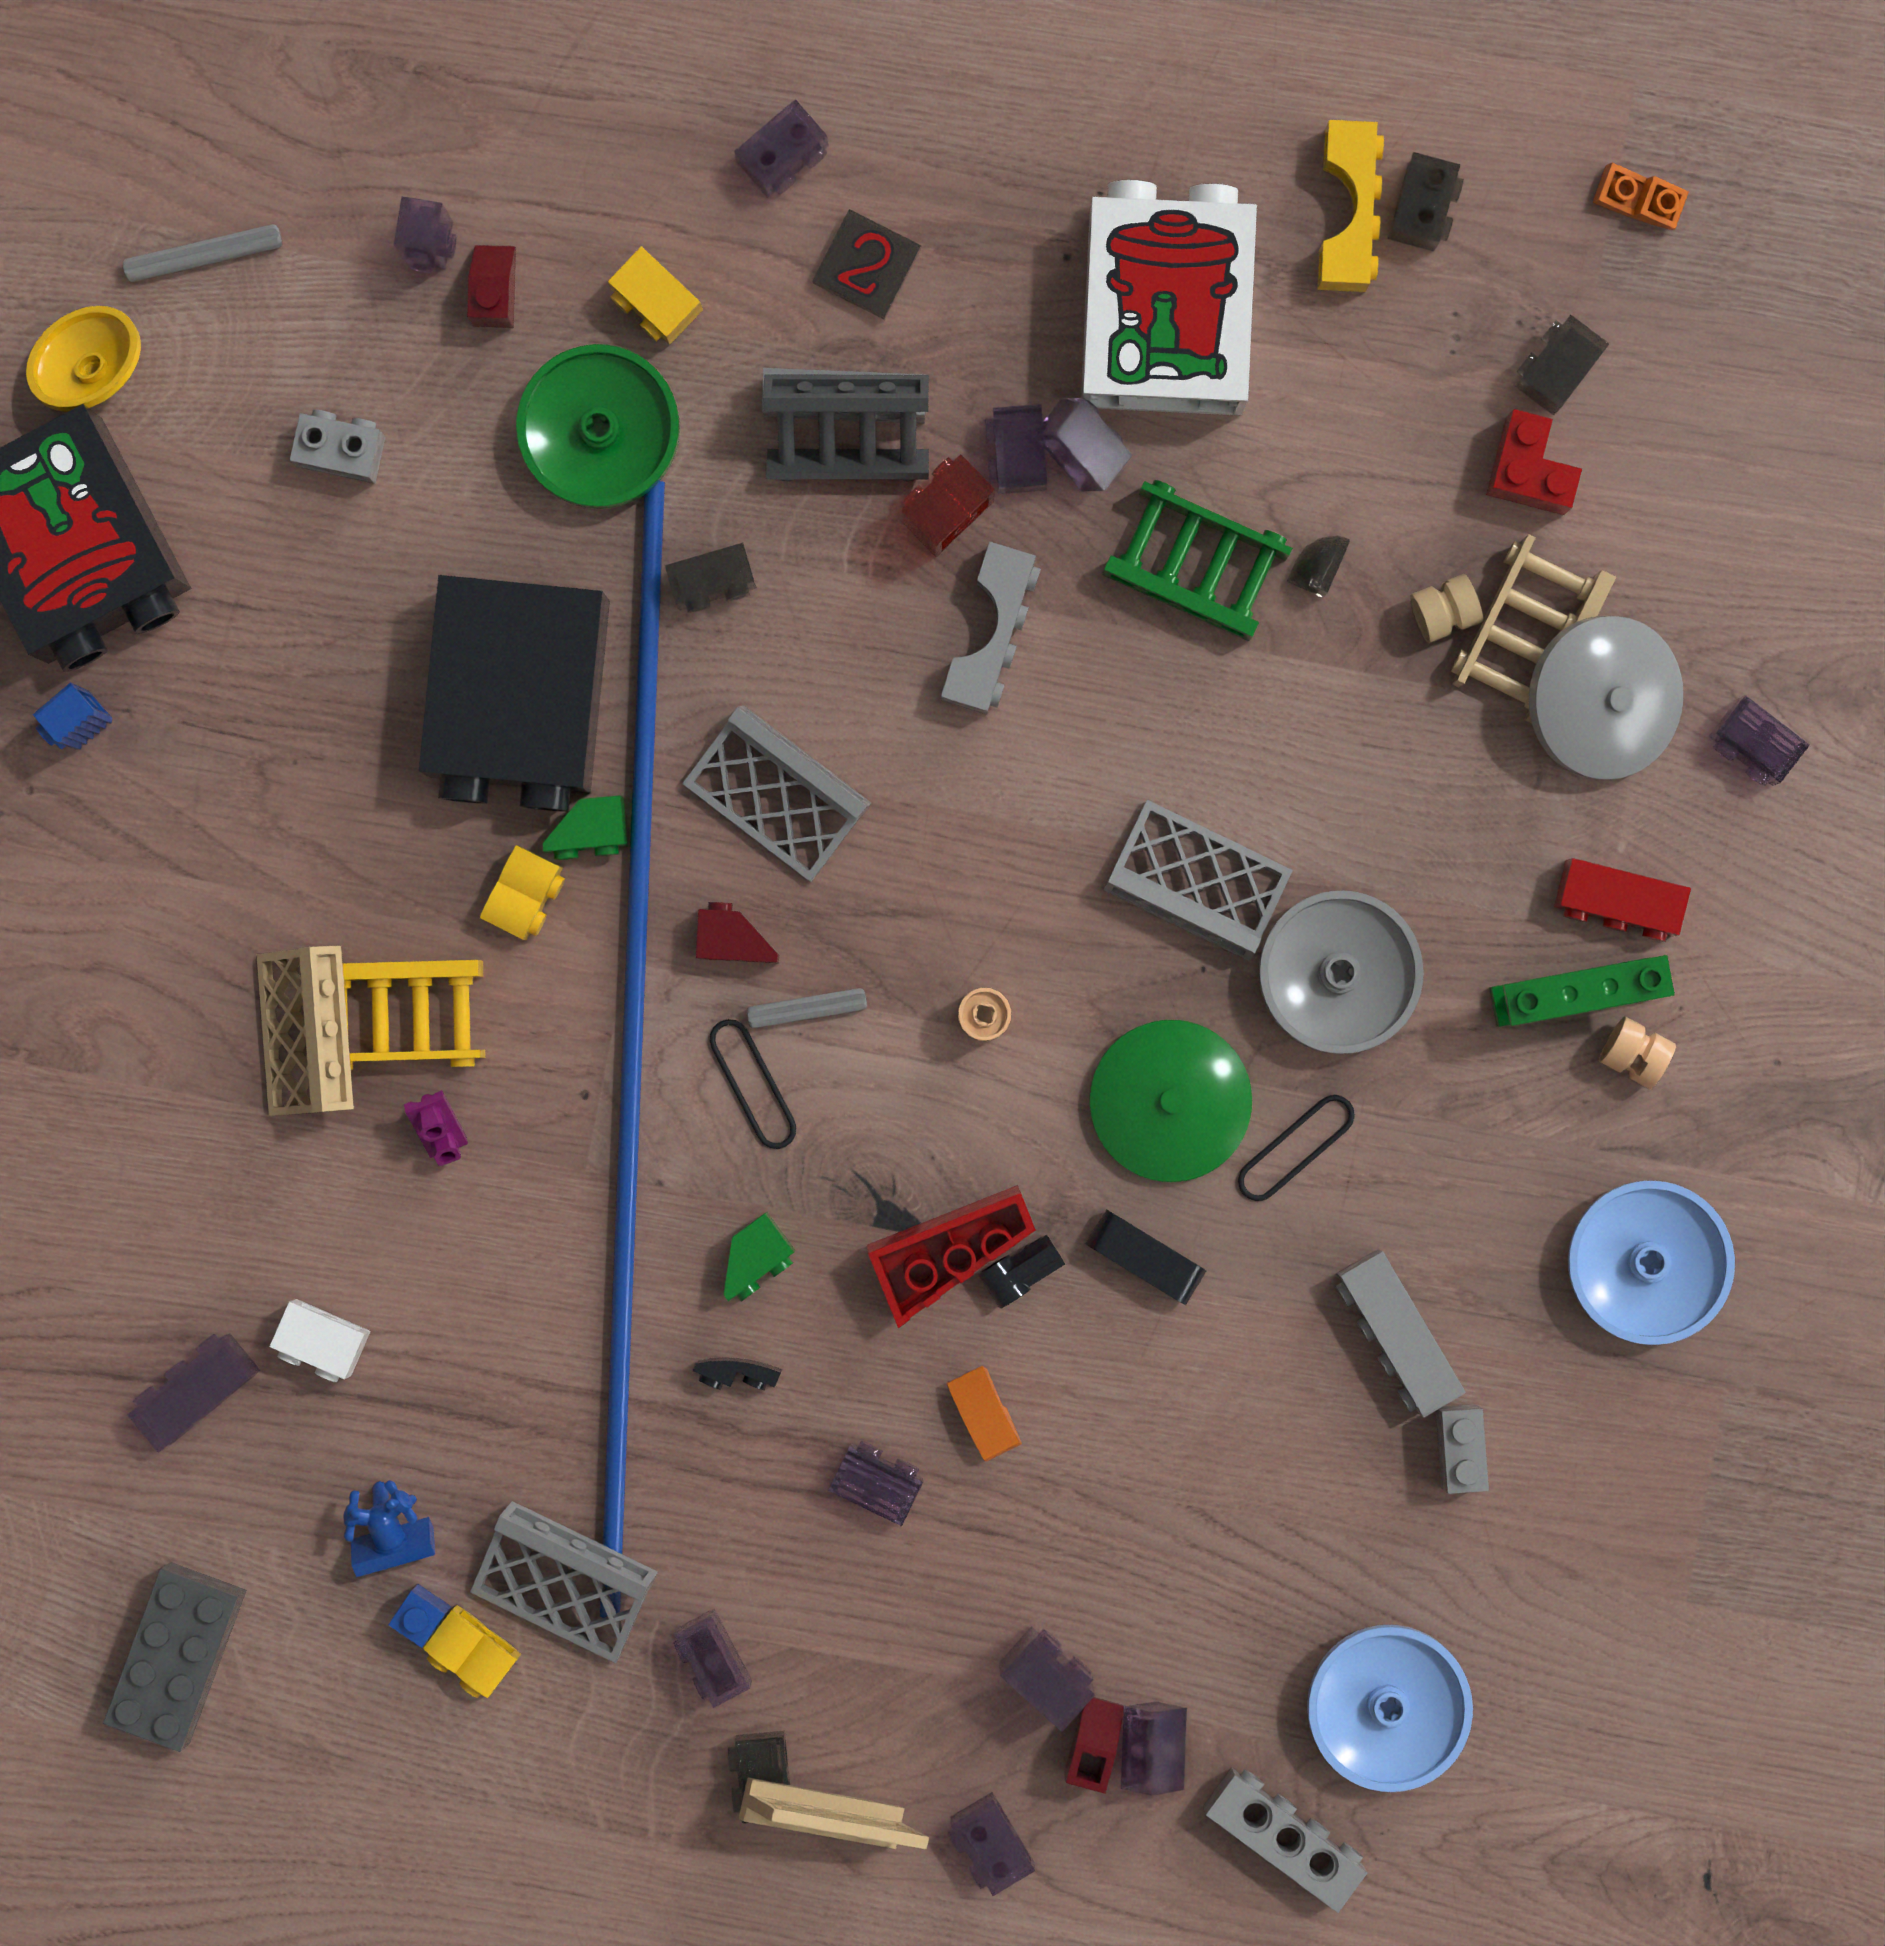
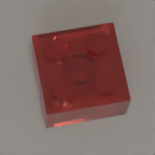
[902,454,995,557]

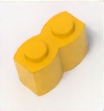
[480,845,565,940]
[423,1605,522,1698]

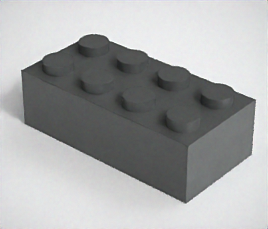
[103,1562,247,1752]

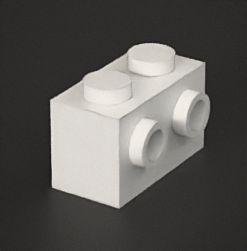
[269,1299,371,1382]

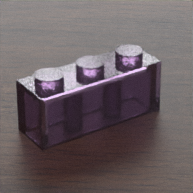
[128,1333,261,1453]

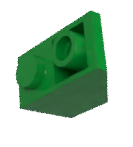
[543,795,628,860]
[724,1212,796,1302]

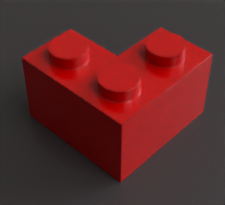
[1486,409,1582,515]

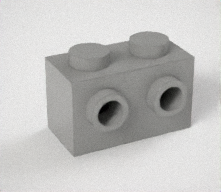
[290,409,386,484]

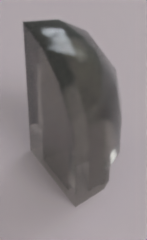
[1287,535,1350,598]

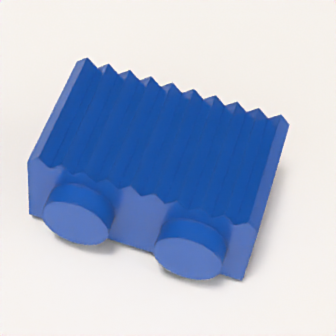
[33,682,112,750]

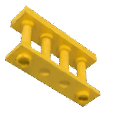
[342,960,486,1070]

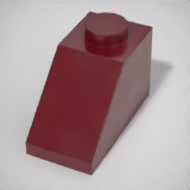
[467,245,516,328]
[696,902,780,963]

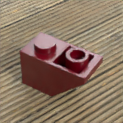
[1064,1695,1125,1794]

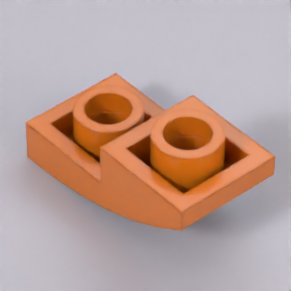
[1593,162,1689,230]
[947,1366,1022,1462]

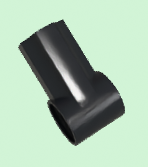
[978,1234,1065,1309]

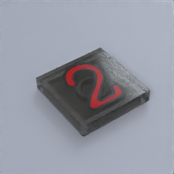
[813,209,921,320]

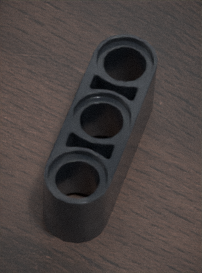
[1085,1209,1207,1305]

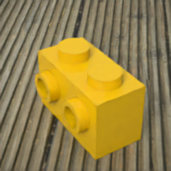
[608,246,703,345]

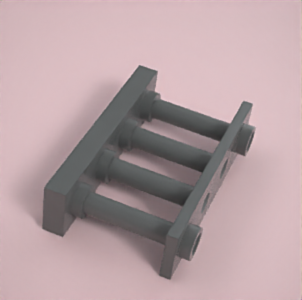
[763,374,929,481]

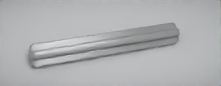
[123,224,282,282]

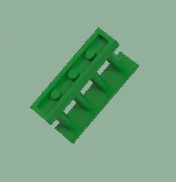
[1102,480,1293,641]
[1489,955,1675,1027]

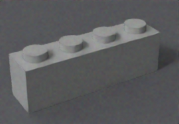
[1335,1249,1466,1417]

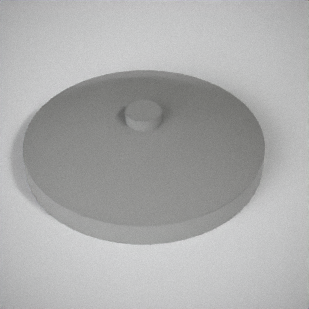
[1529,616,1683,779]
[1259,890,1424,1054]

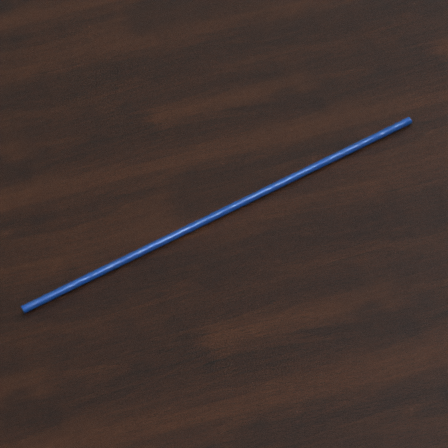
[600,481,665,1618]

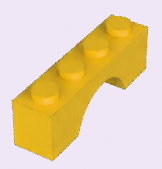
[1317,120,1384,292]

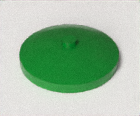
[516,344,680,509]
[1089,1020,1252,1182]

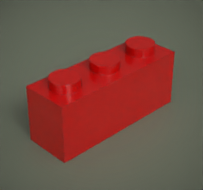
[1554,858,1691,942]

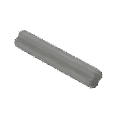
[747,988,867,1028]

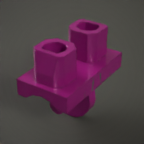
[404,1090,468,1166]

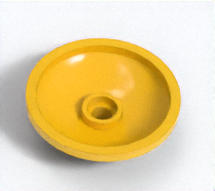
[26,306,141,412]

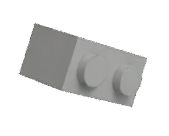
[1436,1404,1489,1494]

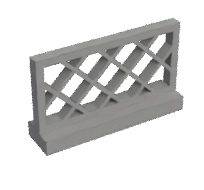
[682,705,872,882]
[1103,800,1293,961]
[470,1501,658,1663]

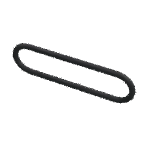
[709,1019,796,1149]
[1238,1095,1355,1201]

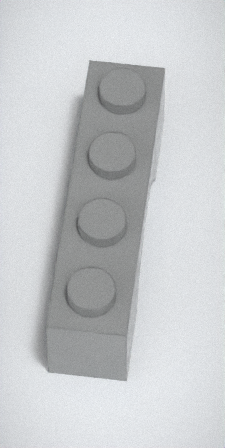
[941,541,1041,715]

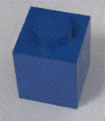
[388,1584,452,1648]

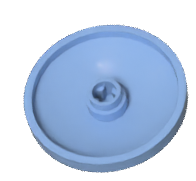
[1568,1181,1735,1345]
[1307,1625,1473,1792]

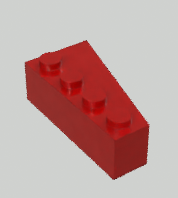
[867,1185,1036,1328]

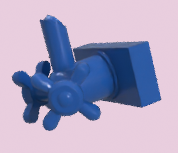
[343,1480,435,1577]

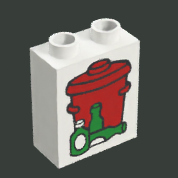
[1080,180,1257,415]

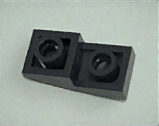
[693,1357,783,1391]

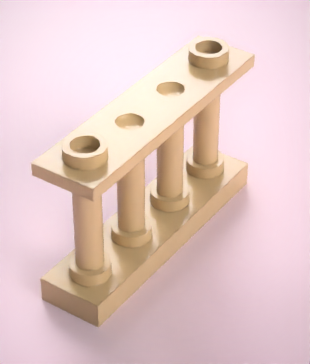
[1451,534,1616,723]

